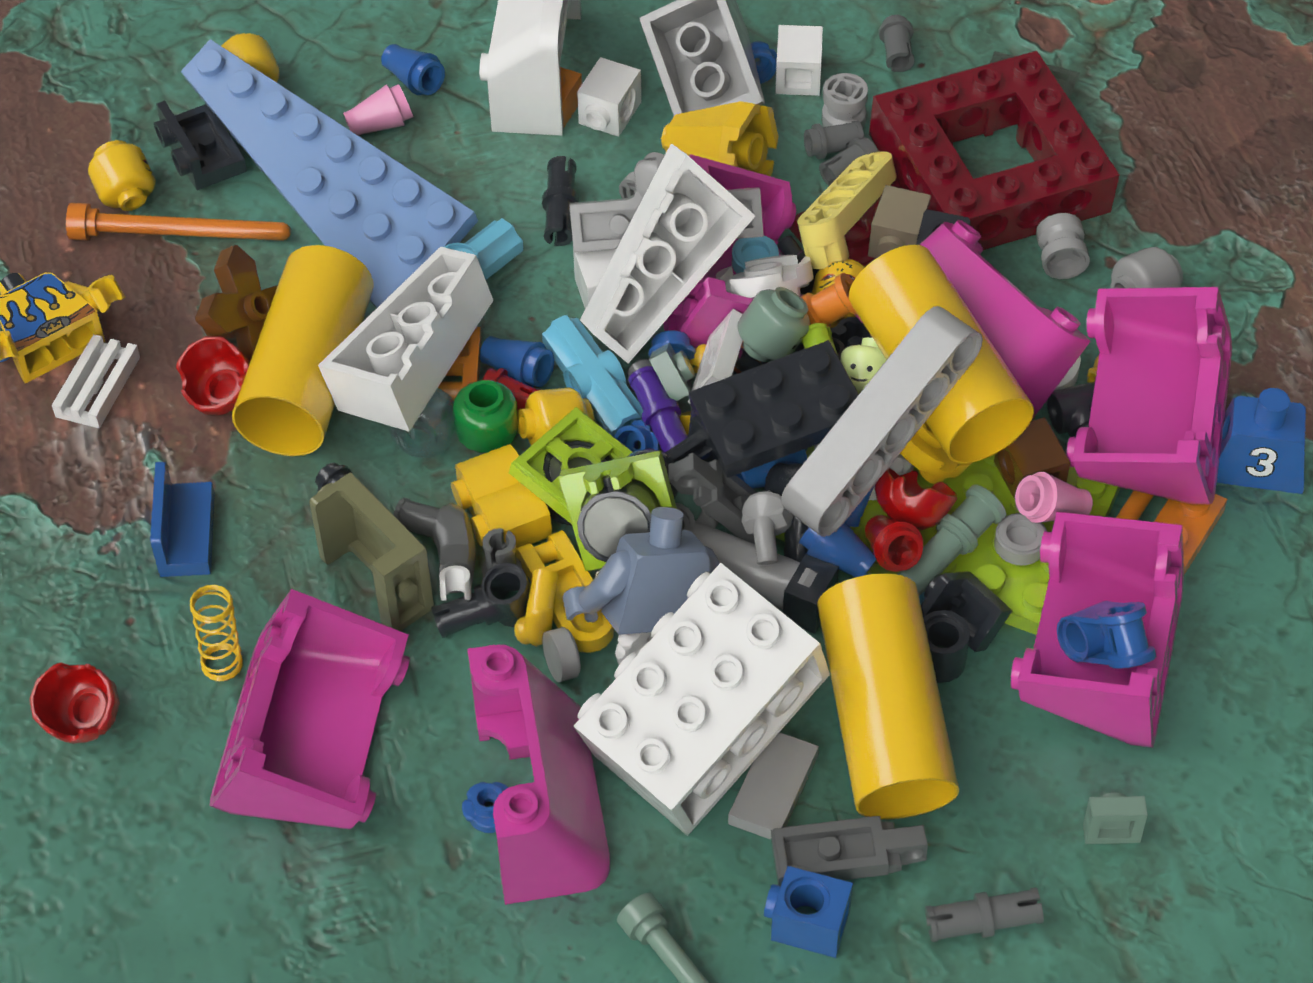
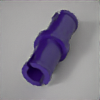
[628,366,688,453]

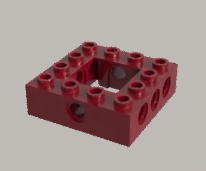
[869,51,1120,250]

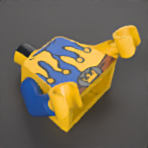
[0,272,126,384]

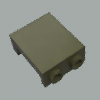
[309,472,434,631]

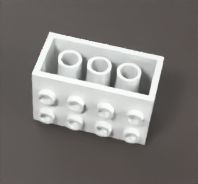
[574,563,830,836]

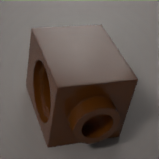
[994,417,1070,500]

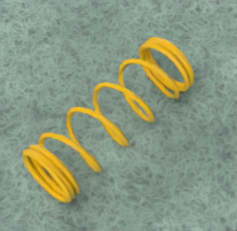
[190,584,243,681]

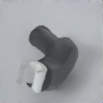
[394,498,476,601]

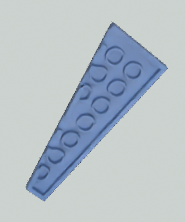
[181,39,478,309]

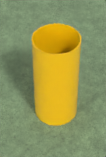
[232,245,374,456]
[849,245,1034,464]
[817,574,959,819]

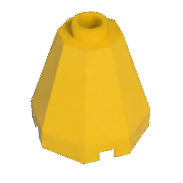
[661,101,779,176]

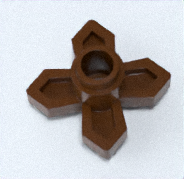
[195,245,278,362]

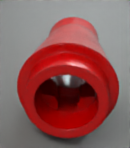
[865,515,923,572]

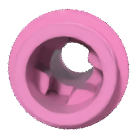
[343,84,413,136]
[1015,472,1093,523]

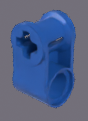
[1056,600,1157,669]

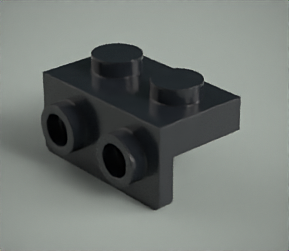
[154,100,247,191]

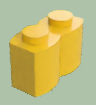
[451,444,552,549]

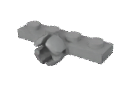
[570,157,764,252]

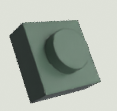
[649,343,695,401]
[1083,793,1148,844]

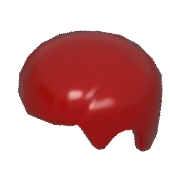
[176,336,250,415]
[874,467,957,530]
[29,662,120,744]

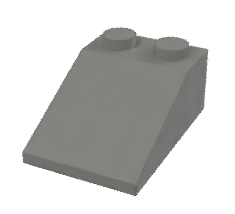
[639,0,765,116]

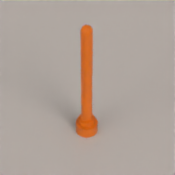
[66,203,291,241]

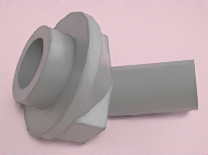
[742,491,794,565]

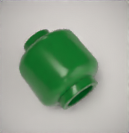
[453,380,518,453]

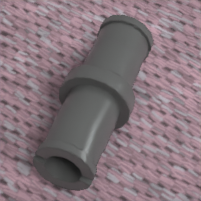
[925,887,1044,942]

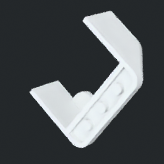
[480,0,581,136]

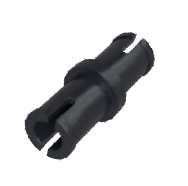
[542,156,579,246]

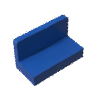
[150,461,215,577]

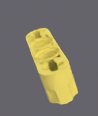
[797,152,897,269]

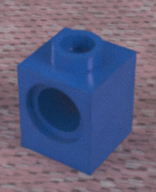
[764,866,853,958]

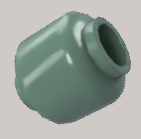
[737,287,811,362]

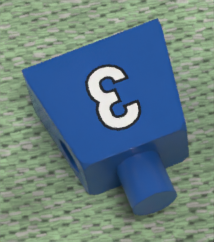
[1216,388,1306,494]

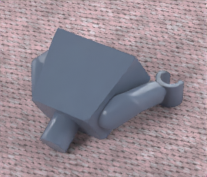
[563,507,720,635]

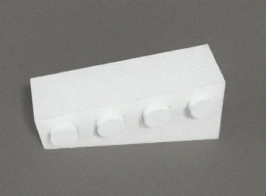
[580,144,755,363]
[318,247,493,432]

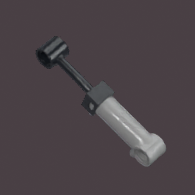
[675,503,970,683]

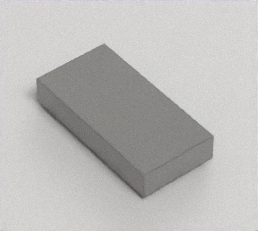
[728,732,819,840]

